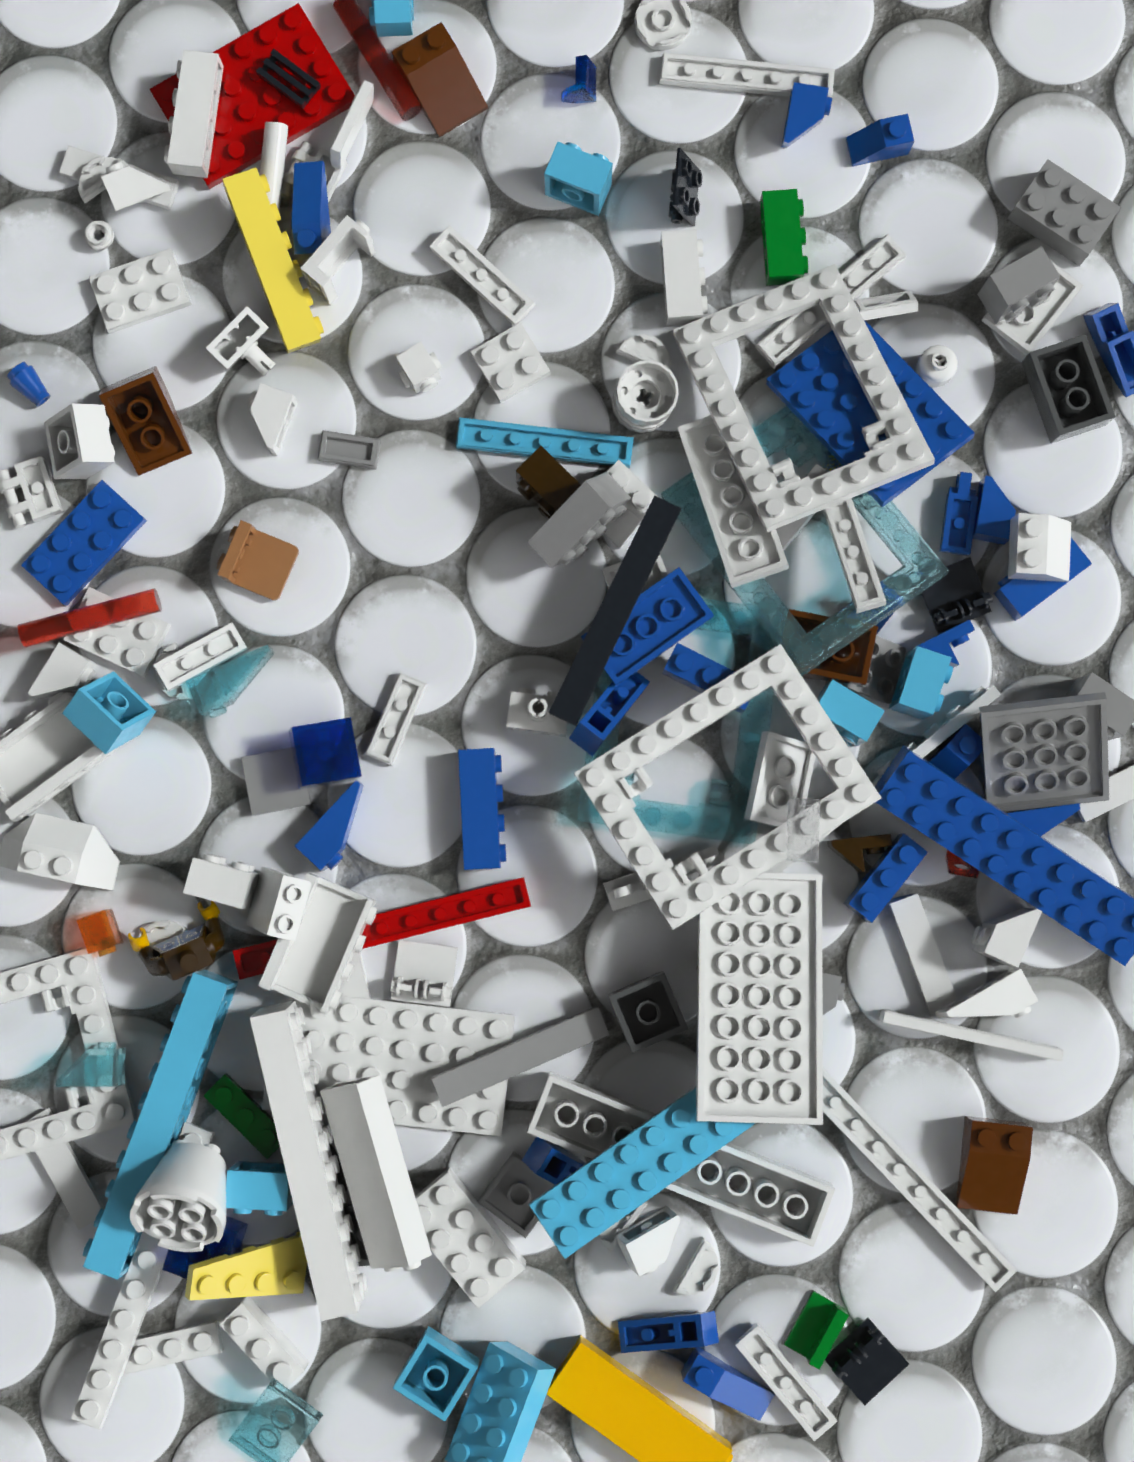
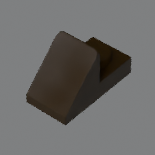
[827,834,892,873]

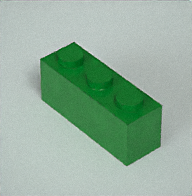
[759,189,808,286]

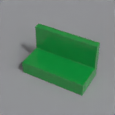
[784,1290,849,1370]

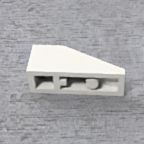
[935,969,1038,1018]

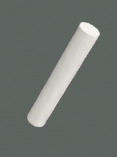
[251,122,288,263]

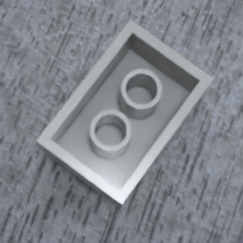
[1007,159,1121,266]
[528,472,631,568]

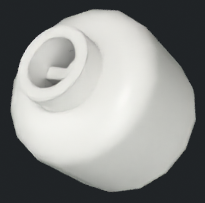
[916,345,958,388]

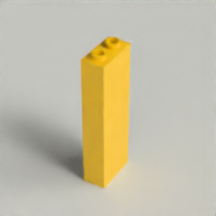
[547,1335,733,1462]

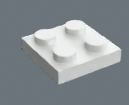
[471,322,551,403]

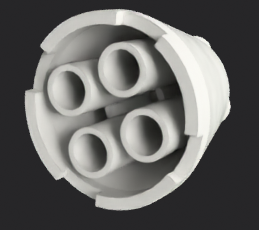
[130,1140,226,1252]

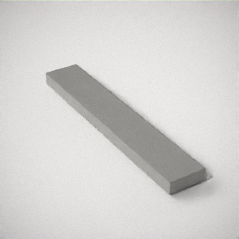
[430,1006,609,1107]

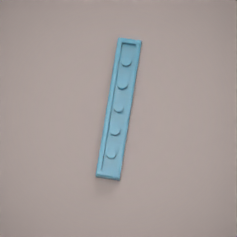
[456,417,634,468]

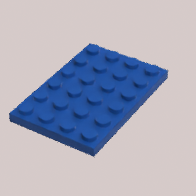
[766,321,975,508]

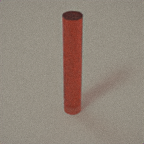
[333,0,422,121]
[18,588,162,647]

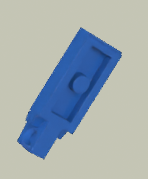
[939,472,978,556]

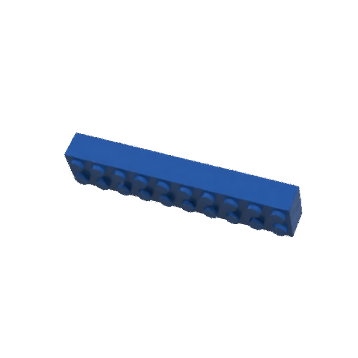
[875,745,1134,966]

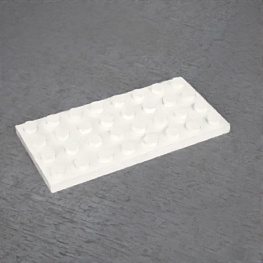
[696,873,823,1125]
[262,991,515,1136]

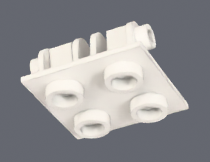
[390,940,458,1007]

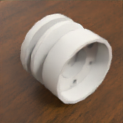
[612,360,679,433]

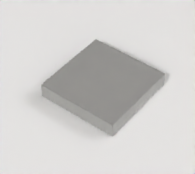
[241,746,312,816]
[477,1151,554,1238]

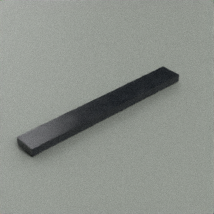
[549,495,682,726]

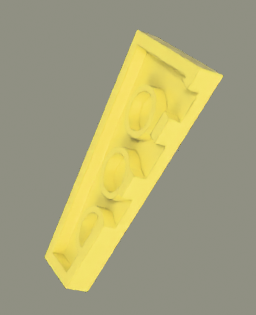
[185,1232,307,1300]

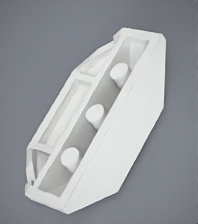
[0,813,120,890]

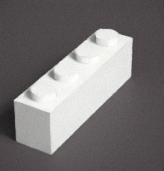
[164,50,224,178]

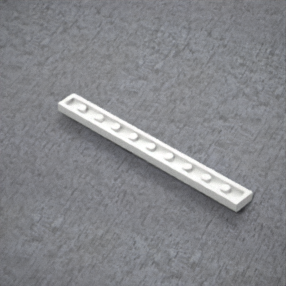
[764,685,1001,873]
[823,1068,1017,1292]
[71,1122,215,1430]

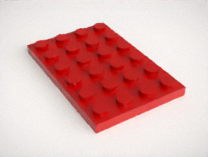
[150,3,355,190]

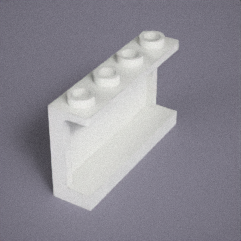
[0,692,116,822]
[258,873,378,1014]

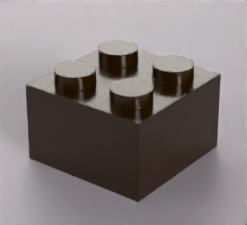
[515,446,581,520]

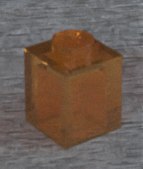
[77,909,124,957]

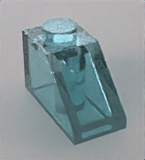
[56,1042,126,1087]

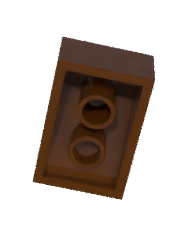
[391,22,488,137]
[99,366,192,476]
[781,609,878,686]
[956,1116,1033,1215]

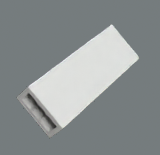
[320,1075,432,1272]

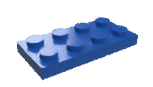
[21,480,147,606]
[581,567,714,686]

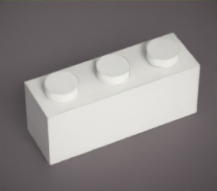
[660,229,708,326]
[219,1297,309,1393]

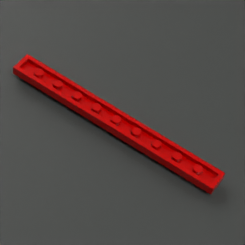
[233,877,531,980]

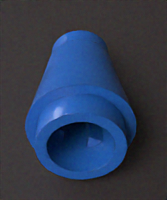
[7,362,51,407]

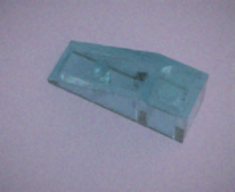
[186,644,275,718]

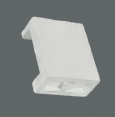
[300,215,375,305]
[246,867,311,941]

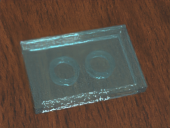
[228,1378,323,1462]

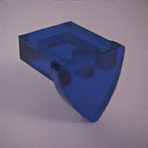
[561,55,596,103]

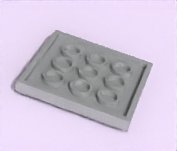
[979,692,1109,812]

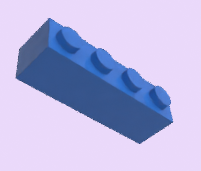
[458,748,507,870]

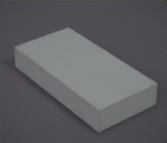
[318,430,381,470]

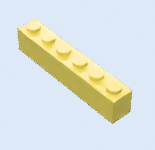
[222,167,324,354]

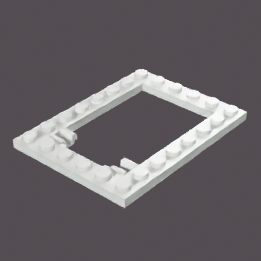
[673,264,935,533]
[574,644,881,930]
[0,947,137,1161]

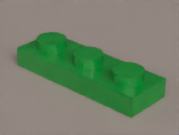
[204,1073,280,1160]

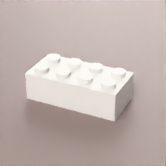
[415,1167,526,1308]

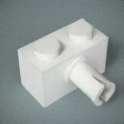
[206,306,276,377]
[506,687,568,737]

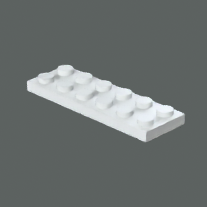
[677,415,789,588]

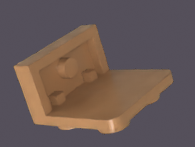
[216,520,299,601]

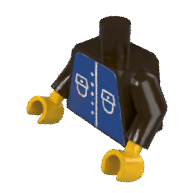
[128,901,225,981]

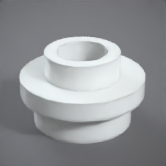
[84,221,114,250]

